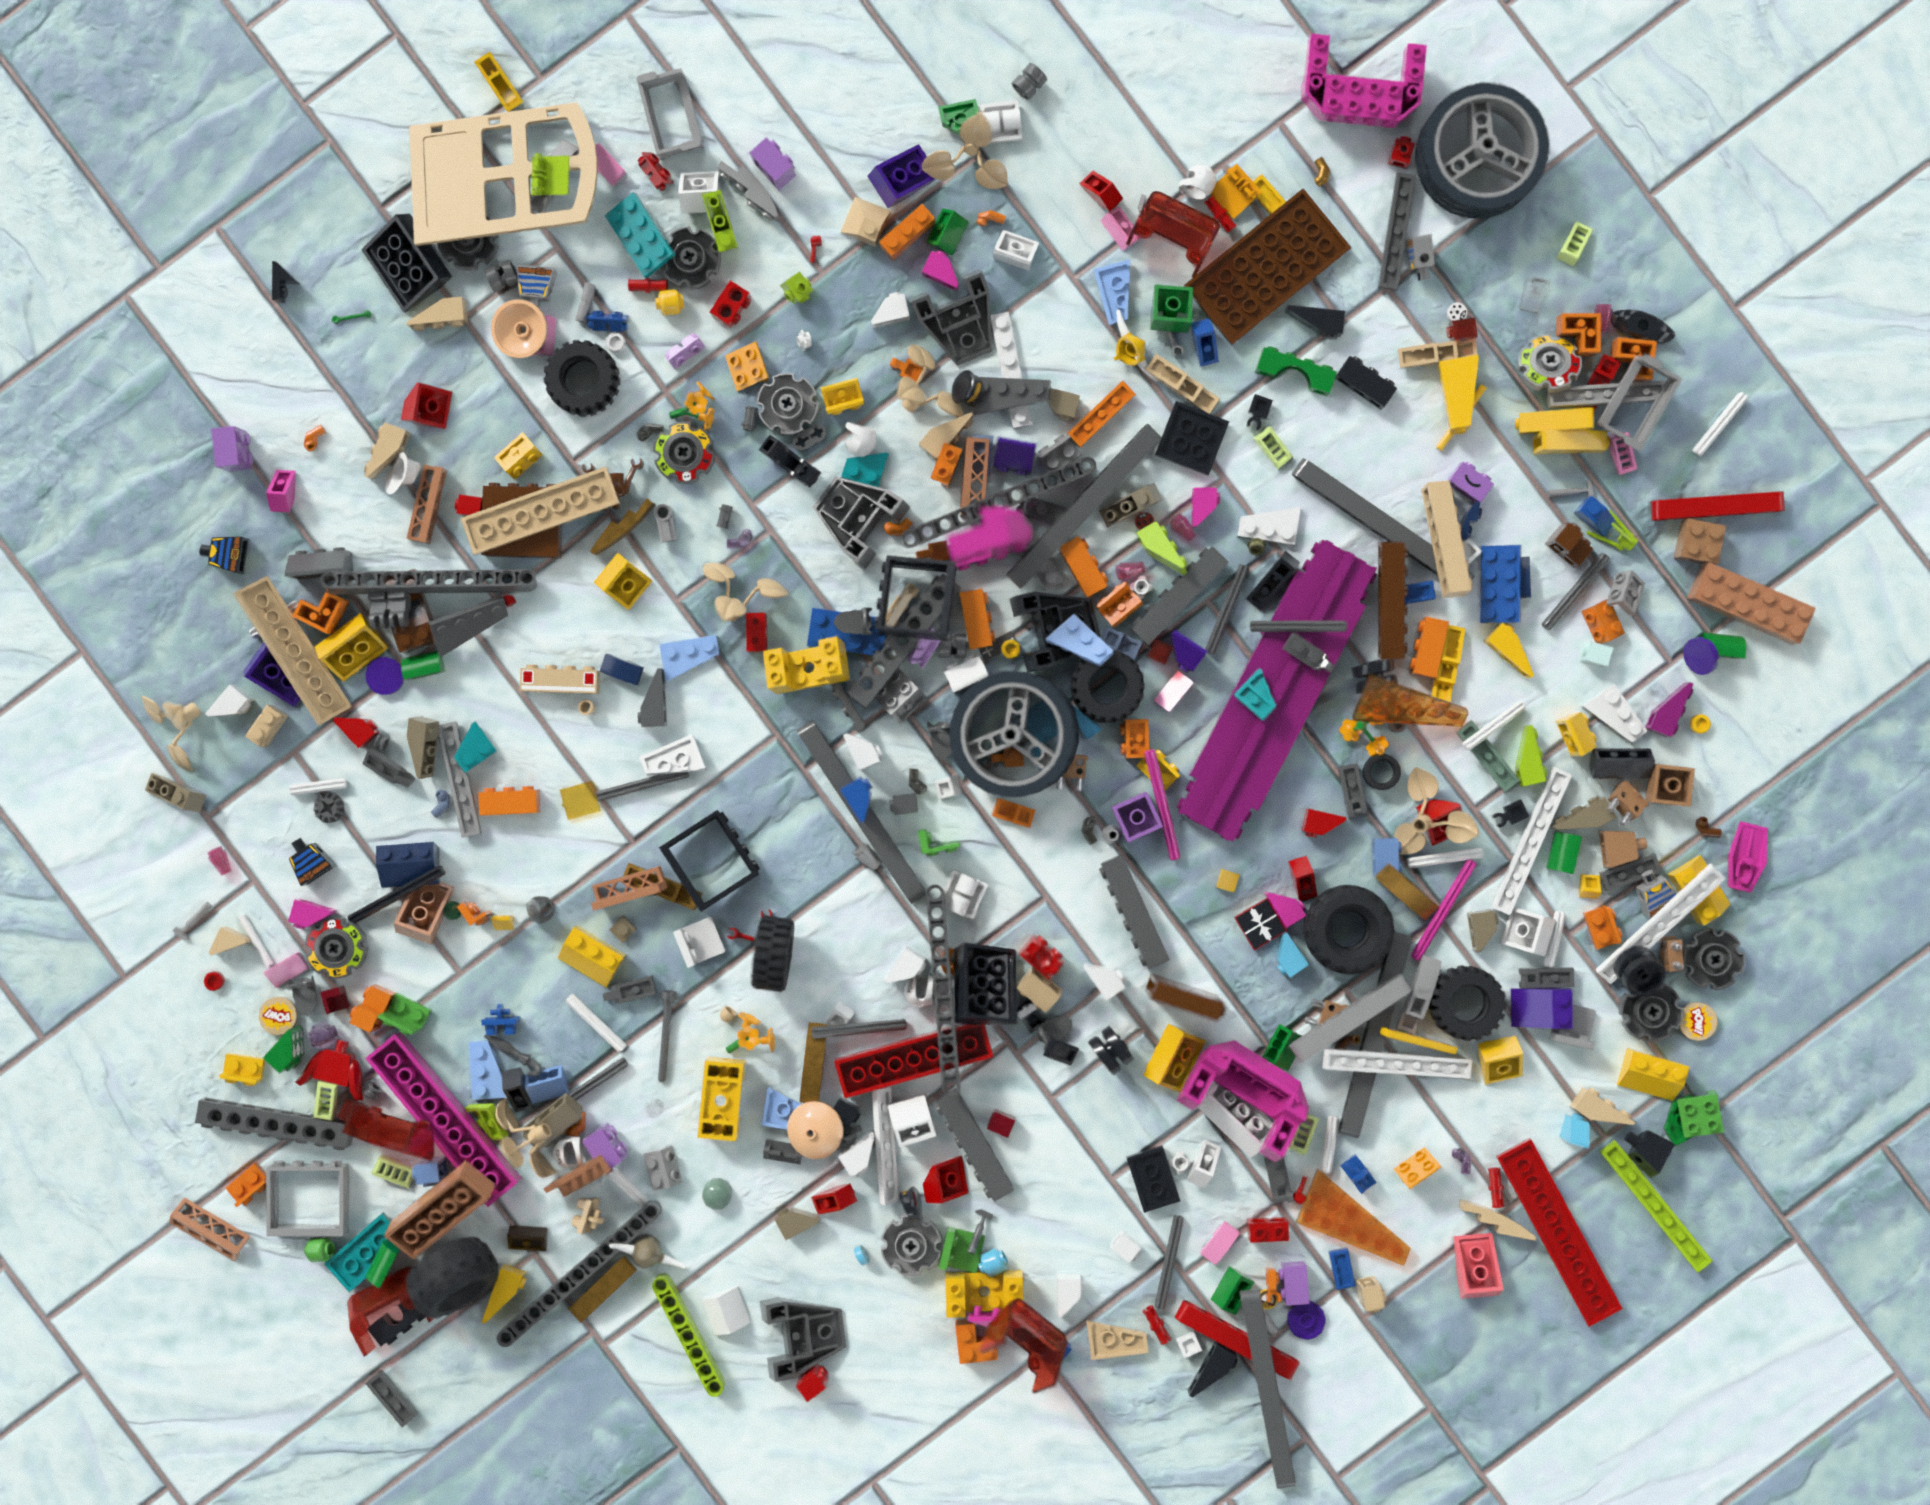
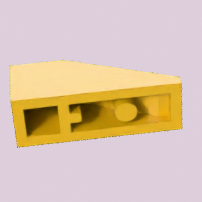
[1483,623,1534,679]
[481,1264,527,1324]

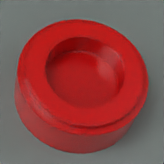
[204,971,225,991]

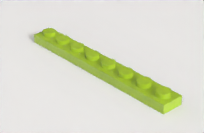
[1599,1140,1712,1273]

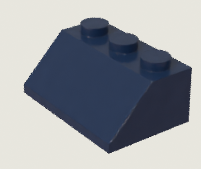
[376,842,439,888]

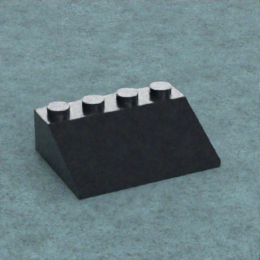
[361,213,452,313]
[954,942,1017,1025]

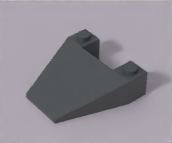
[909,269,992,366]
[813,476,910,569]
[760,1297,846,1382]

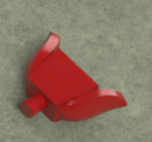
[295,1039,364,1101]

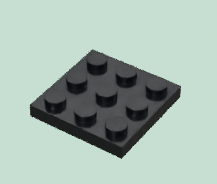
[1154,401,1230,476]

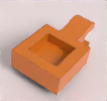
[890,357,922,382]
[915,540,950,561]
[990,748,1024,767]
[1265,1267,1282,1303]

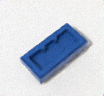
[1405,580,1436,604]
[1328,1247,1356,1290]

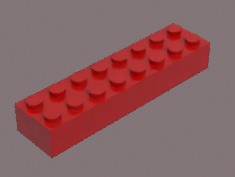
[834,1024,993,1099]

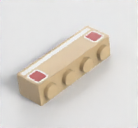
[520,664,600,694]

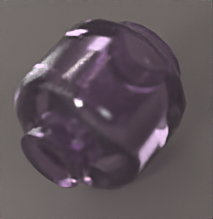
[308,1021,339,1049]

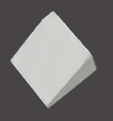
[935,775,962,800]
[826,1002,854,1026]

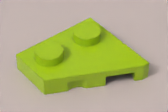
[464,1103,509,1140]

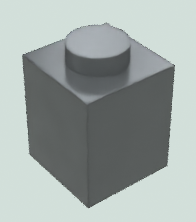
[889,793,918,815]

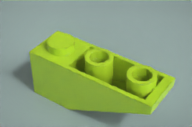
[702,190,739,253]
[1136,521,1187,575]
[1515,725,1547,787]

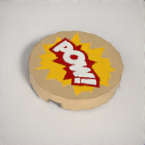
[258,996,298,1035]
[1679,1002,1718,1041]

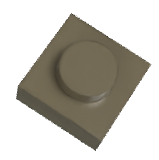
[609,916,637,943]

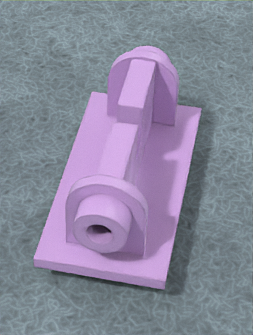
[664,333,705,369]
[908,627,941,668]

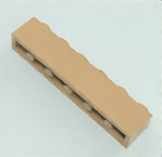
[1421,481,1472,598]

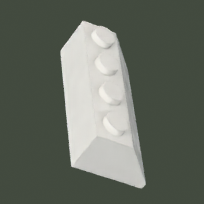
[1198,1081,1274,1158]

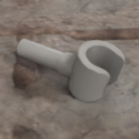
[1167,331,1184,357]

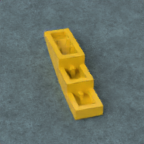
[1430,625,1466,706]

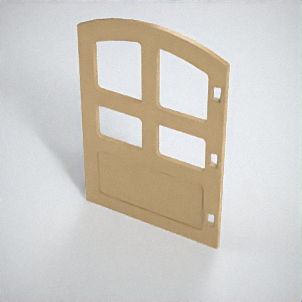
[409,102,598,246]

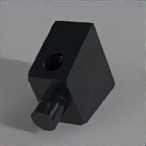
[1624,1130,1675,1178]

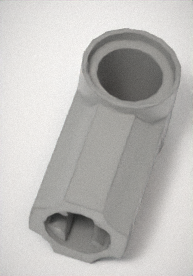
[654,504,678,543]

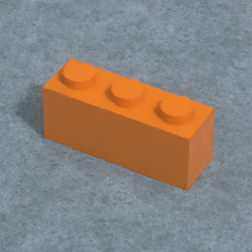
[879,204,935,261]
[1058,536,1108,598]
[960,589,995,650]
[1409,617,1449,679]
[478,786,541,816]

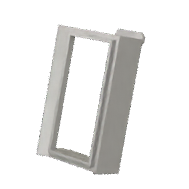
[636,68,704,160]
[1596,355,1682,451]

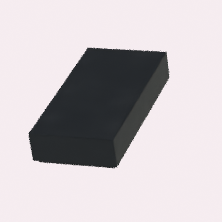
[1043,1038,1079,1065]

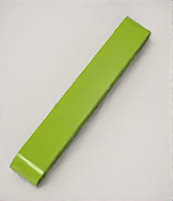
[652,1273,725,1397]

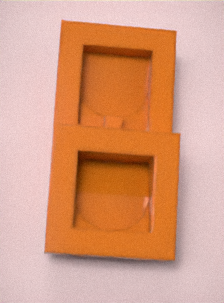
[991,798,1036,828]

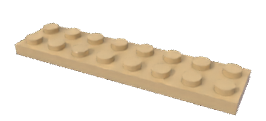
[461,467,620,555]
[233,575,352,726]

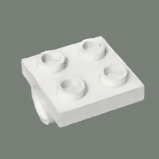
[980,100,1022,144]
[944,869,988,919]

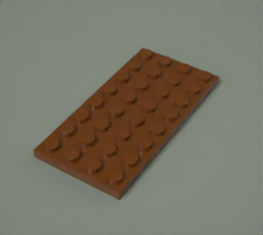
[1183,188,1352,346]

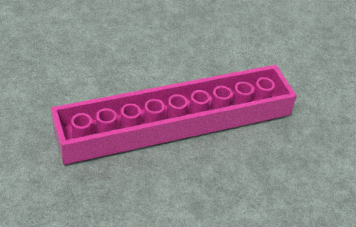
[365,1032,522,1207]

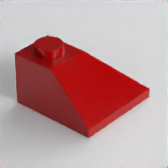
[401,382,452,429]
[1416,799,1462,846]
[923,1156,969,1204]

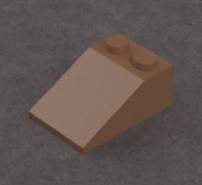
[394,882,454,945]

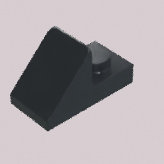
[272,261,300,303]
[1017,1000,1045,1033]

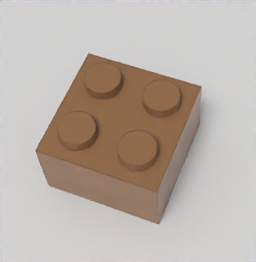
[1674,518,1726,565]
[1645,764,1695,807]

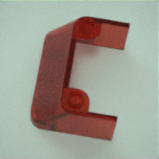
[1126,191,1220,279]
[342,1103,435,1162]
[347,1266,435,1357]
[980,1298,1067,1394]

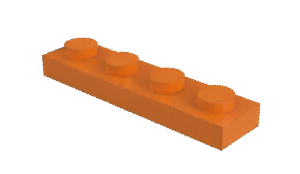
[1067,380,1136,448]

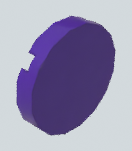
[1683,636,1719,675]
[365,657,404,695]
[1287,1301,1326,1340]

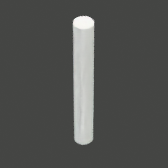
[238,914,273,967]

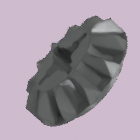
[313,792,344,823]

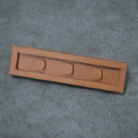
[959,437,990,516]
[406,464,447,544]
[591,866,668,911]
[543,1154,611,1197]
[169,1197,250,1262]

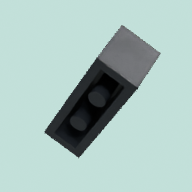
[1335,356,1397,410]
[1589,748,1655,779]

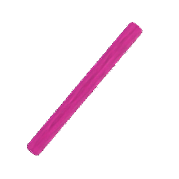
[1145,749,1180,860]
[1411,859,1477,961]

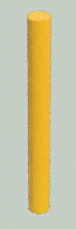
[1436,384,1487,451]

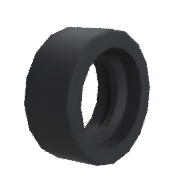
[1362,754,1401,790]

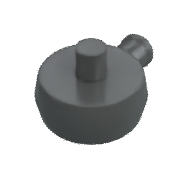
[842,1125,862,1144]

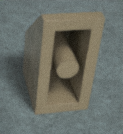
[1047,388,1080,422]
[1467,909,1499,952]
[775,1207,821,1240]

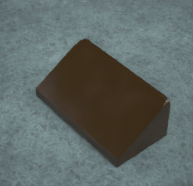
[507,1225,548,1252]

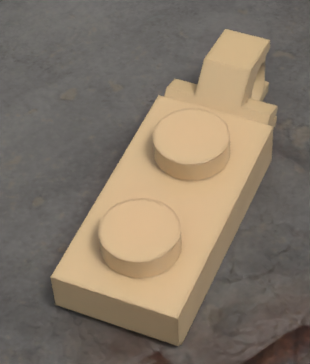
[886,583,919,627]

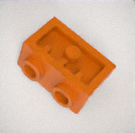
[931,443,962,488]
[1120,719,1149,758]
[457,901,492,926]
[1583,905,1623,950]
[225,1162,266,1208]

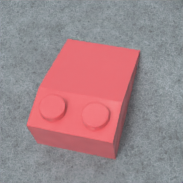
[1453,1233,1504,1299]

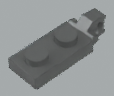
[1282,633,1335,672]
[363,747,415,788]
[602,975,658,1004]

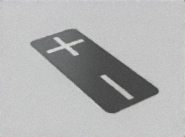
[979,631,1017,661]

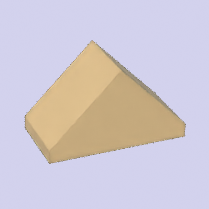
[209,926,252,956]

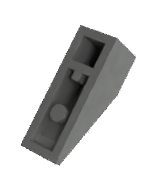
[637,668,667,727]

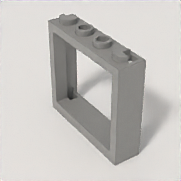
[266,1160,349,1236]

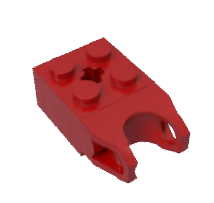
[1019,934,1064,980]

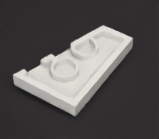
[1237,507,1301,545]
[1581,684,1648,742]
[640,734,707,776]

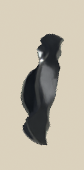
[1611,309,1676,344]

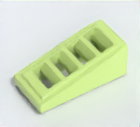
[1557,221,1593,266]
[1253,427,1293,469]
[313,1081,338,1121]
[1288,1114,1319,1155]
[371,1154,413,1188]

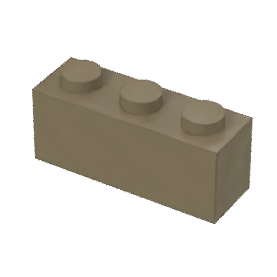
[523,1092,582,1151]

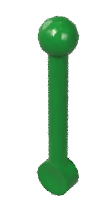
[332,310,371,324]

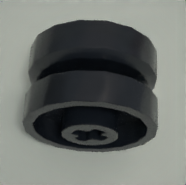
[1351,659,1399,694]
[1614,946,1666,996]
[1088,1026,1135,1076]

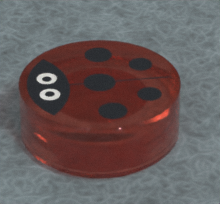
[1135,512,1154,531]

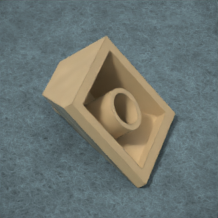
[841,197,891,247]

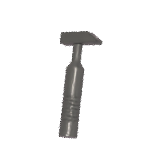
[967,1209,994,1255]

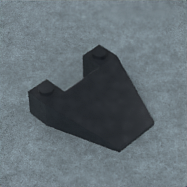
[1010,592,1100,673]

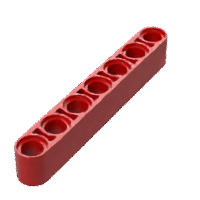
[1650,491,1785,521]
[1174,1300,1300,1380]

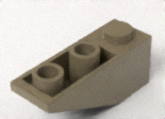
[1099,483,1163,528]
[407,716,439,779]
[145,773,207,813]
[1551,796,1617,830]

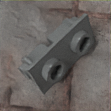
[763,1139,802,1165]

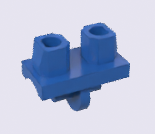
[481,1004,520,1035]
[1340,1154,1377,1194]

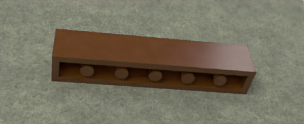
[1378,541,1408,659]

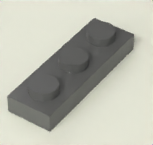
[1599,854,1662,891]
[365,1369,418,1427]

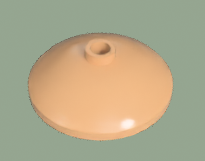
[491,300,547,358]
[787,1101,843,1159]

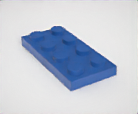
[1480,545,1522,623]
[807,608,886,655]

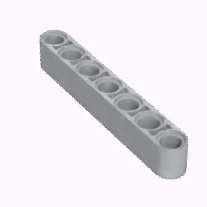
[1289,973,1412,1062]

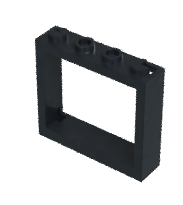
[874,555,957,641]
[659,810,760,912]

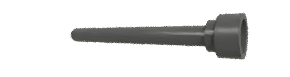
[658,990,677,1082]

